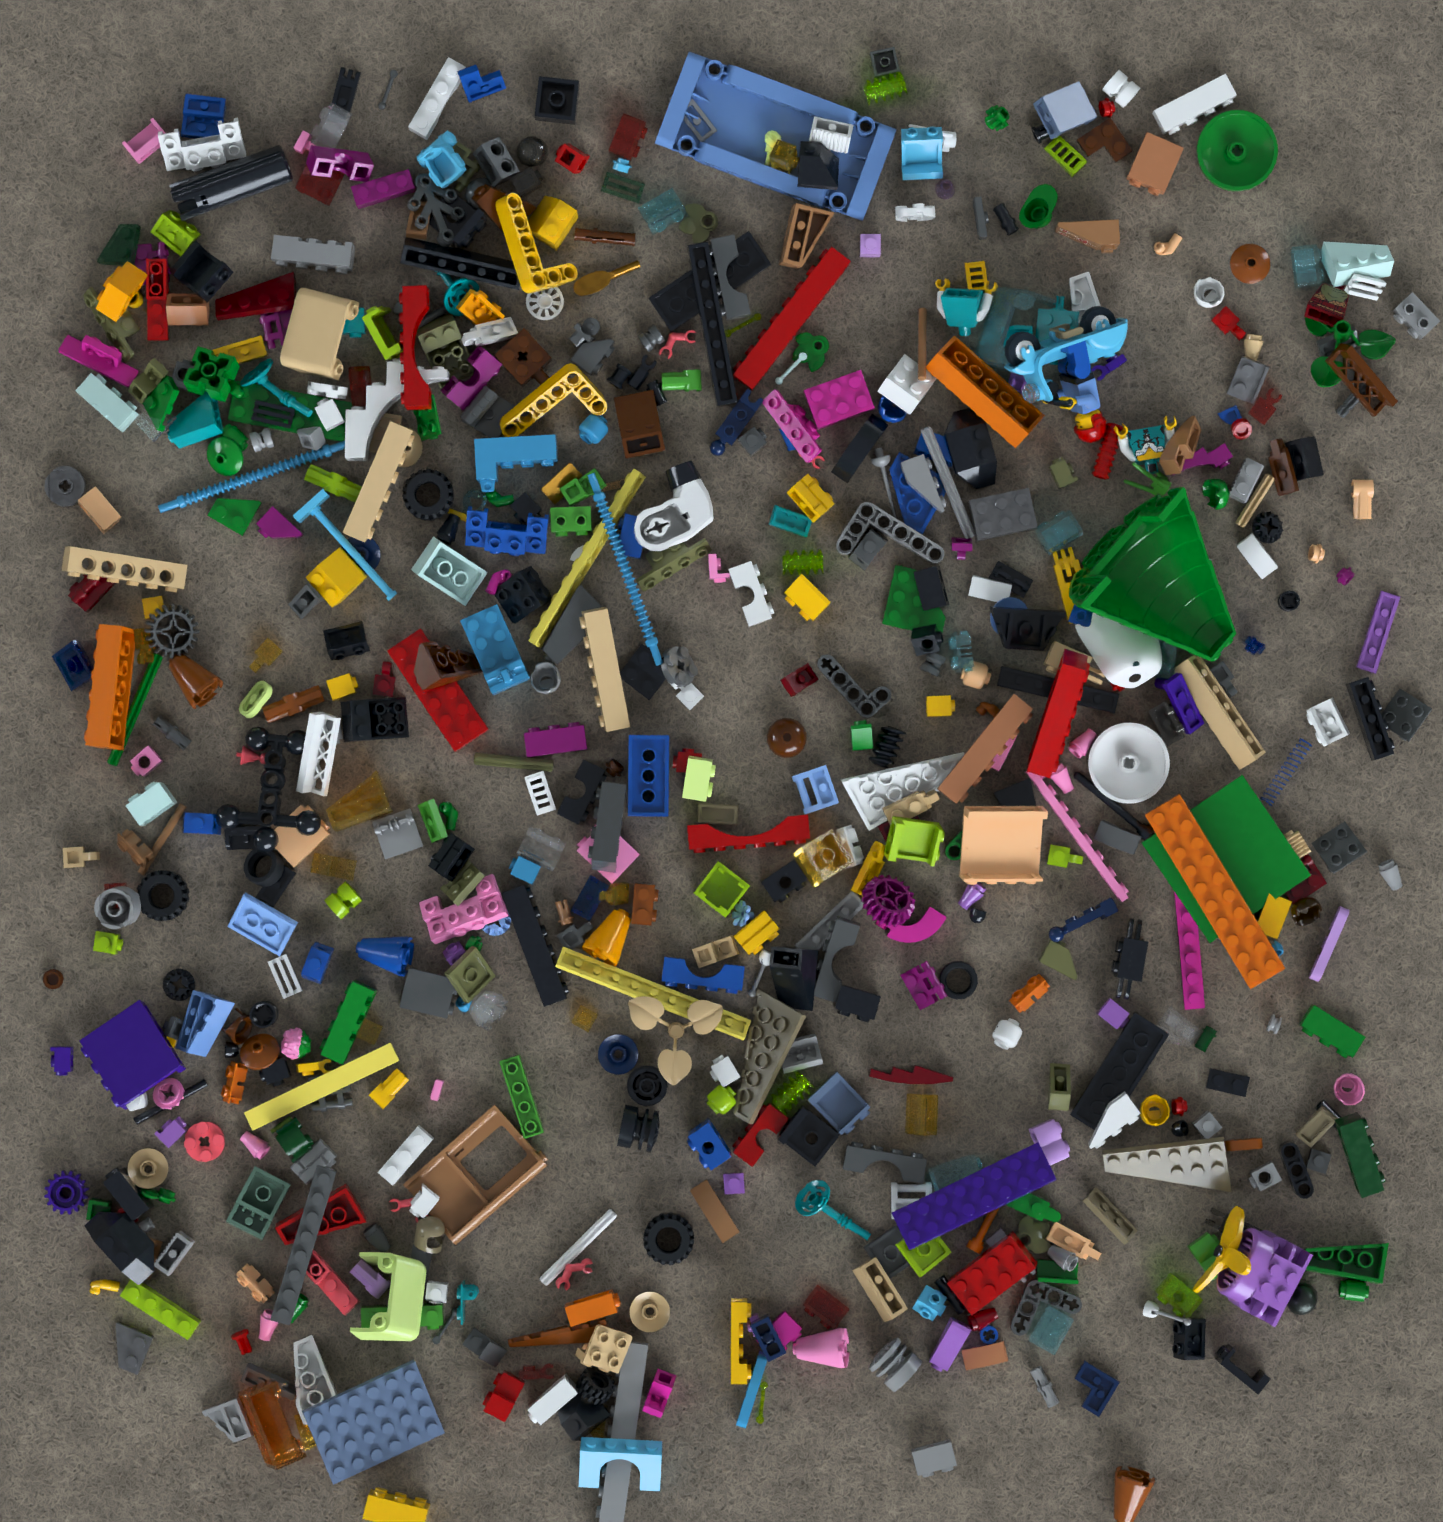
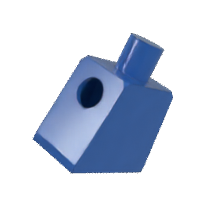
[182,812,221,835]
[301,942,334,984]

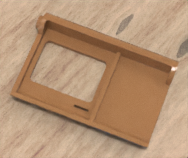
[403,1105,548,1245]

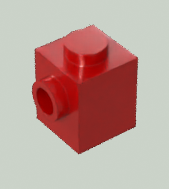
[673,748,702,773]

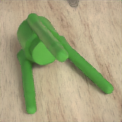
[1124,462,1172,496]

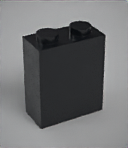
[103,1167,154,1221]

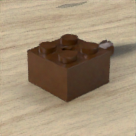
[494,328,552,387]

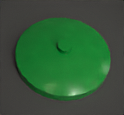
[1196,110,1278,192]

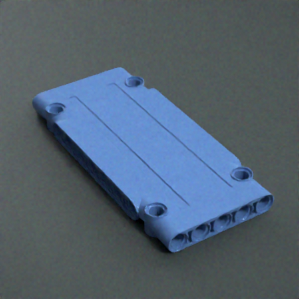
[655,51,897,221]

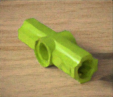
[304,464,362,503]

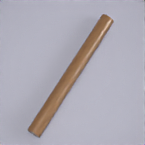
[918,308,927,381]
[137,803,187,876]

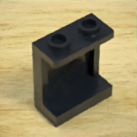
[169,241,234,303]
[1216,1344,1271,1395]

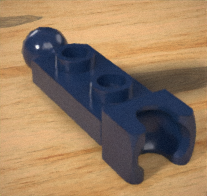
[710,389,763,456]
[1049,897,1119,942]

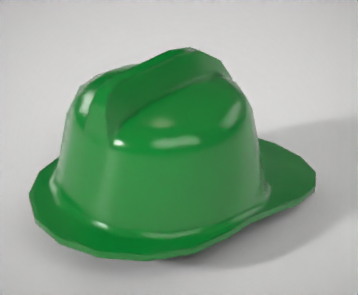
[1019,184,1058,229]

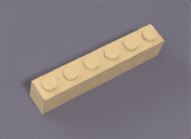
[343,421,415,542]
[579,607,630,732]
[1172,655,1266,770]

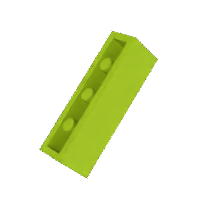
[120,1279,201,1340]

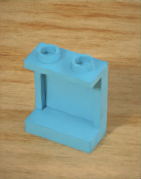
[901,127,943,180]

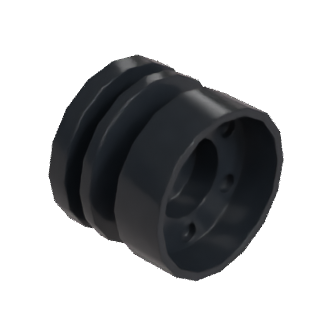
[617,1104,660,1153]

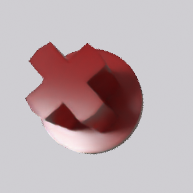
[231,1329,252,1355]

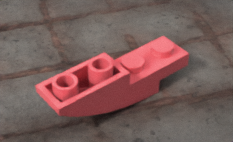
[289,1249,360,1315]

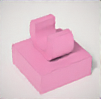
[294,131,316,155]

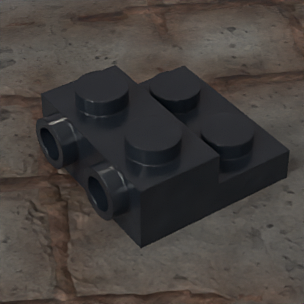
[620,644,666,701]

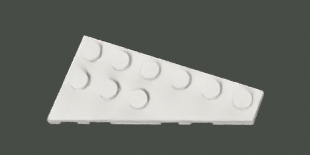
[840,752,965,831]

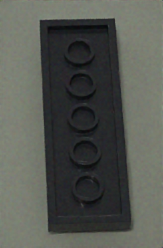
[648,231,771,332]
[1070,1012,1169,1130]

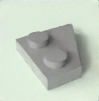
[202,1397,254,1443]

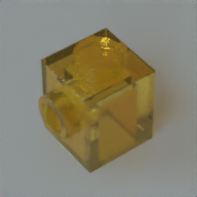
[769,140,799,174]

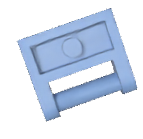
[792,765,839,815]

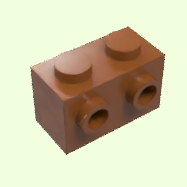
[631,883,659,926]

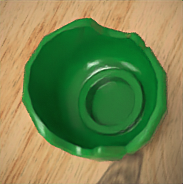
[1203,479,1229,510]

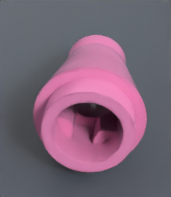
[1068,728,1097,758]
[1051,763,1074,794]
[240,1131,270,1160]
[258,1309,278,1341]

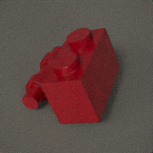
[68,574,116,613]

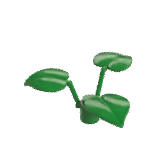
[1305,317,1396,387]

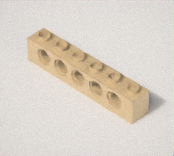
[62,546,187,592]

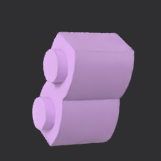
[1029,1119,1070,1165]

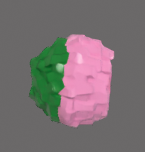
[281,1027,312,1060]

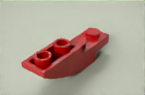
[146,259,169,341]

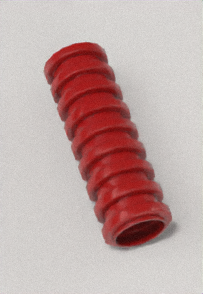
[1091,423,1123,480]

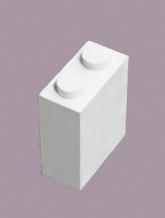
[527,1374,579,1425]

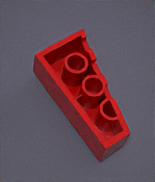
[275,1183,367,1245]

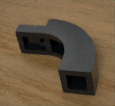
[831,414,888,483]

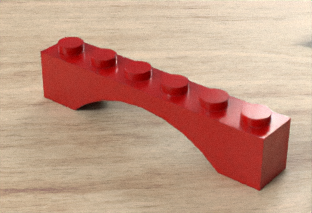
[399,285,432,410]
[687,814,810,853]

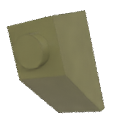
[1039,940,1077,980]
[1048,1063,1071,1111]

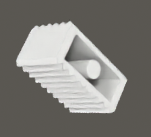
[809,116,854,154]

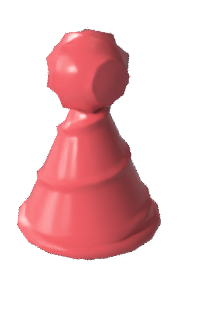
[236,745,266,765]

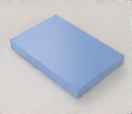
[227,892,298,957]

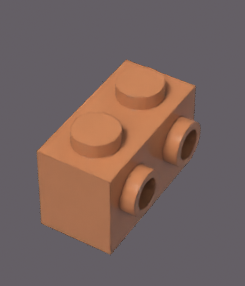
[166,294,210,326]

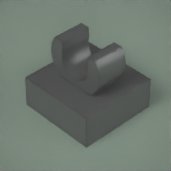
[162,1016,183,1041]

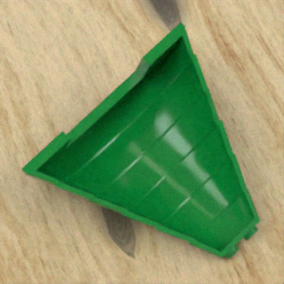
[1069,487,1236,662]

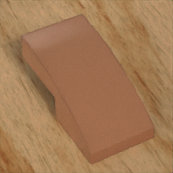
[962,1341,1008,1370]

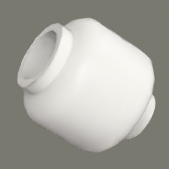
[992,1018,1022,1050]

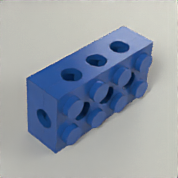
[628,735,669,817]
[687,1118,732,1170]

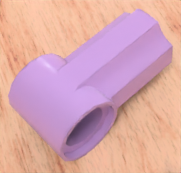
[350,1259,391,1299]

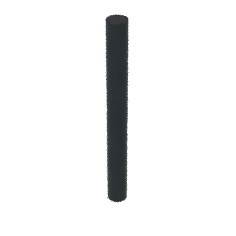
[133,1079,208,1125]

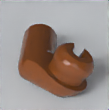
[976,702,1000,717]

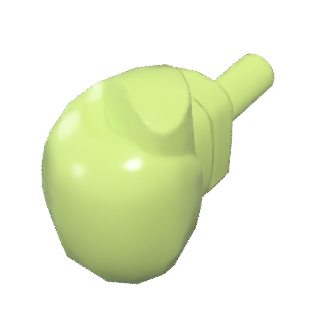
[765,130,781,166]

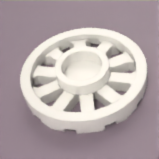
[526,287,564,321]

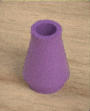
[958,882,986,910]

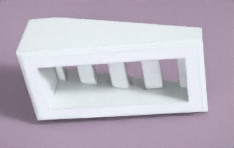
[524,771,556,816]

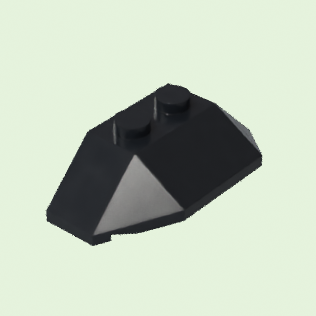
[944,408,997,489]
[84,1212,154,1285]

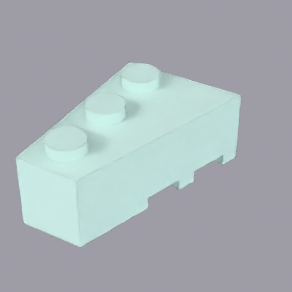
[1320,241,1394,287]
[75,373,139,432]

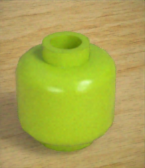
[707,1085,736,1115]

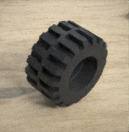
[402,469,454,521]
[137,870,189,921]
[643,1213,694,1265]

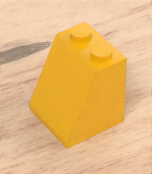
[528,195,579,251]

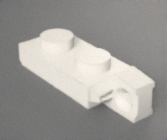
[461,317,518,346]

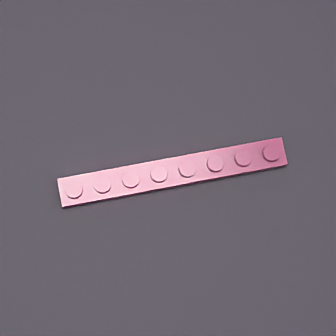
[1025,771,1129,902]

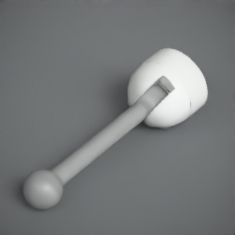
[748,949,771,997]
[1143,1300,1191,1326]

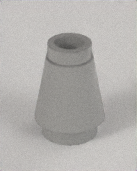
[1378,859,1403,891]
[1047,1245,1078,1271]

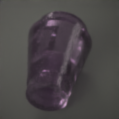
[935,179,955,199]

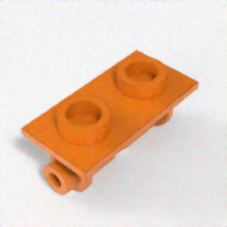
[1009,974,1050,1013]
[221,1061,248,1104]

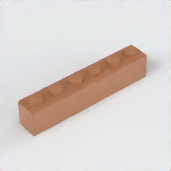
[937,694,1033,804]

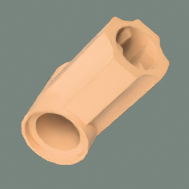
[1351,479,1374,519]

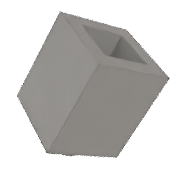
[1192,1111,1222,1139]

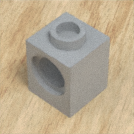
[1248,1161,1282,1191]

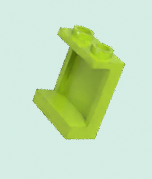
[362,306,403,360]
[884,816,945,867]

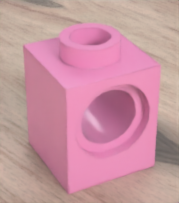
[130,745,163,777]

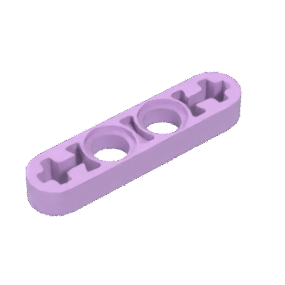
[1308,906,1350,982]

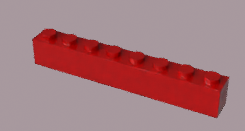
[733,246,851,391]

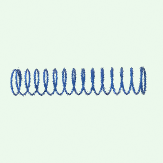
[1260,738,1312,806]

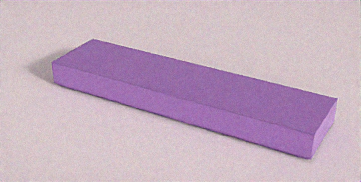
[1356,591,1400,674]

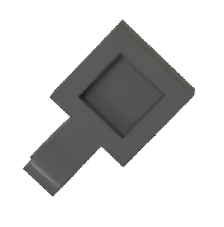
[1210,661,1237,698]
[557,921,594,950]

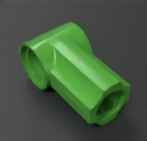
[662,370,702,392]

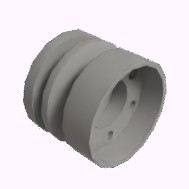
[868,1337,922,1392]

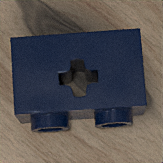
[750,1314,786,1362]

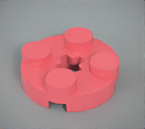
[184,1121,225,1162]

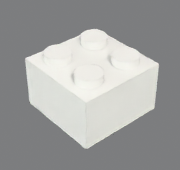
[878,354,937,415]

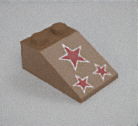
[1055,219,1120,254]

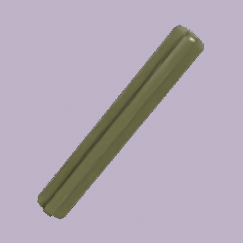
[474,753,554,772]

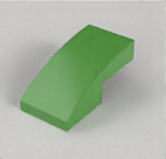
[560,468,607,506]

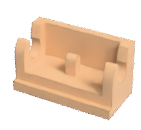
[78,486,121,534]

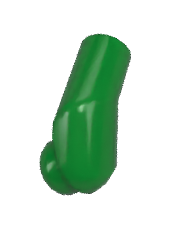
[485,490,514,507]

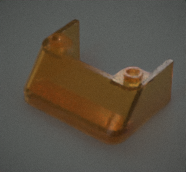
[238,1380,307,1470]

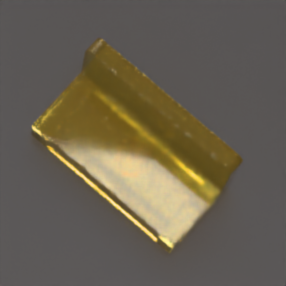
[905,1093,938,1136]

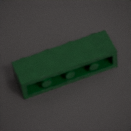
[1334,1112,1385,1198]

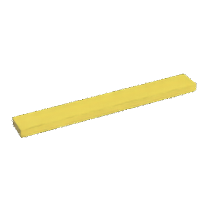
[244,1043,400,1131]

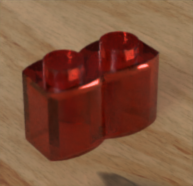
[608,113,648,161]

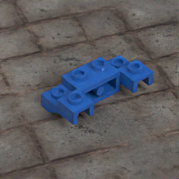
[465,506,549,556]

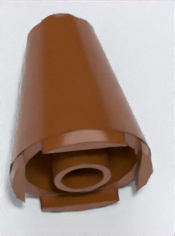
[168,654,223,709]
[1114,1466,1155,1522]

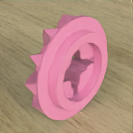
[153,1078,185,1110]

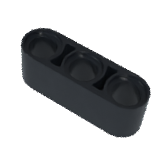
[1279,1141,1314,1199]

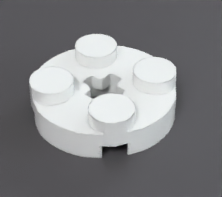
[895,203,935,222]
[307,381,348,399]

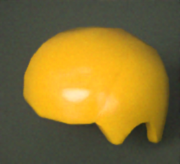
[1139,1094,1170,1126]

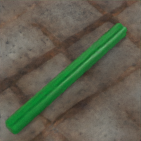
[107,653,163,766]

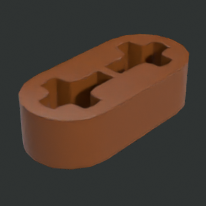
[1224,1138,1263,1151]

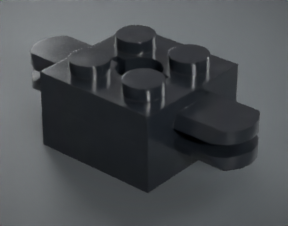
[1111,918,1148,1000]

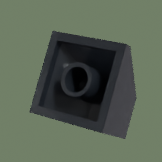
[797,141,839,190]
[557,1392,611,1441]

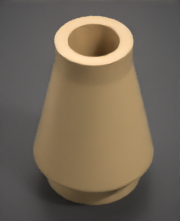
[1244,334,1264,361]

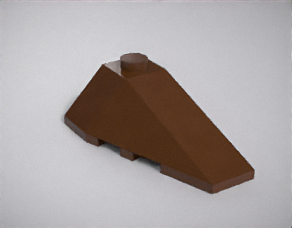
[414,641,483,690]

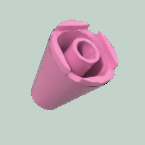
[793,1328,849,1368]

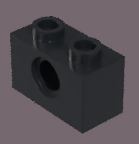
[761,860,808,903]

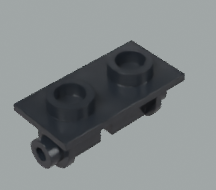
[989,561,1033,598]

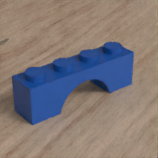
[662,957,745,994]

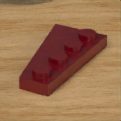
[215,271,296,321]

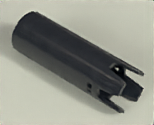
[169,145,293,221]

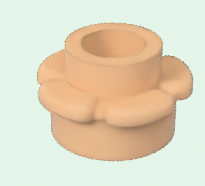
[1308,544,1325,563]

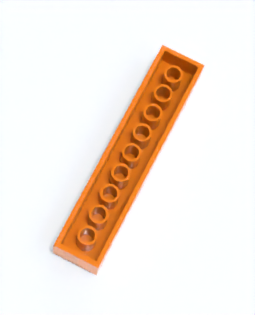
[1145,793,1285,989]

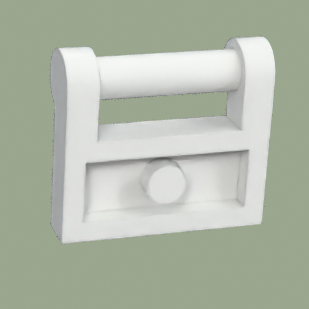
[891,1182,932,1219]

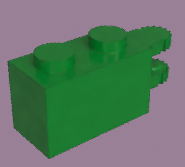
[1006,1193,1061,1222]

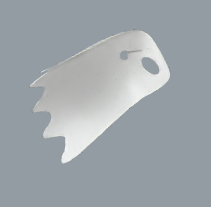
[1075,613,1162,688]

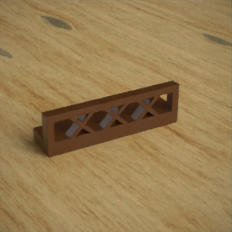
[1325,343,1398,417]

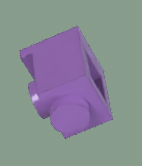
[154,1116,188,1148]

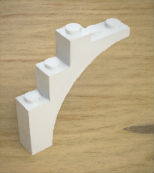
[345,358,450,461]

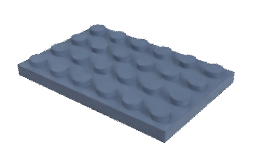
[302,1360,445,1485]

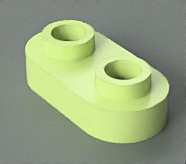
[239,681,273,718]

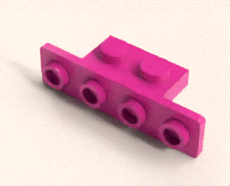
[58,335,138,388]
[762,389,822,463]

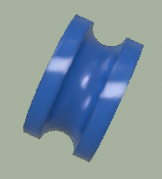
[979,1325,998,1344]

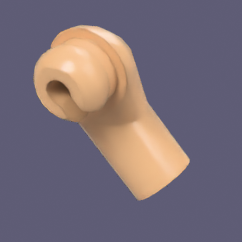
[1154,233,1183,255]

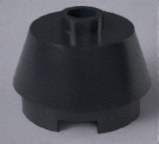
[627,1066,668,1106]

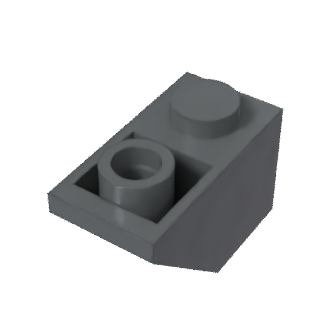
[571,339,615,376]

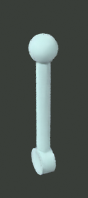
[775,352,807,385]

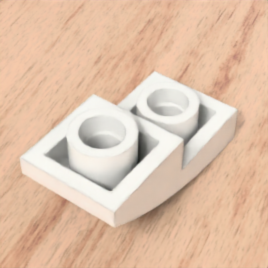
[1236,533,1278,579]

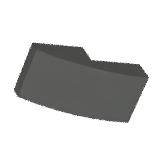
[1094,820,1141,854]

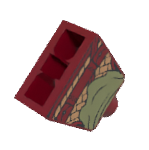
[1304,283,1349,327]

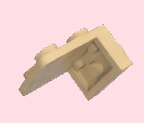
[575,1324,632,1373]

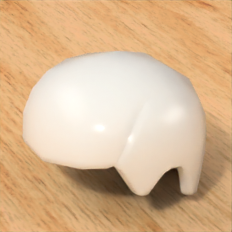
[1194,277,1225,308]

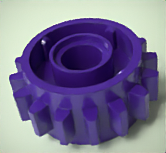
[44,1170,89,1215]

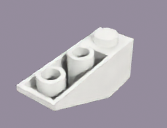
[1088,1091,1141,1149]

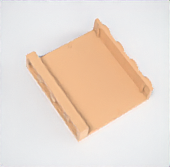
[959,806,1048,885]

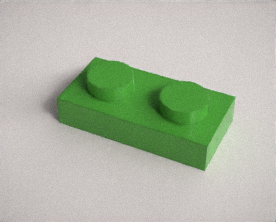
[418,799,448,843]

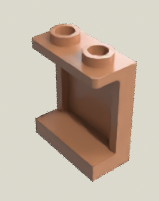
[1126,132,1184,196]

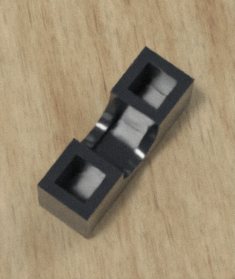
[557,759,607,825]

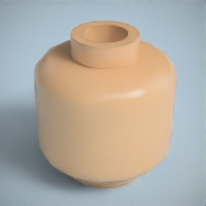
[960,660,991,689]

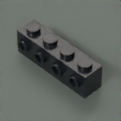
[1346,677,1395,761]

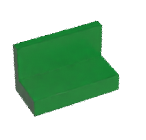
[1036,1259,1079,1284]

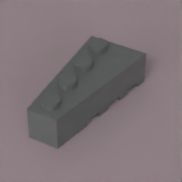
[588,782,626,873]

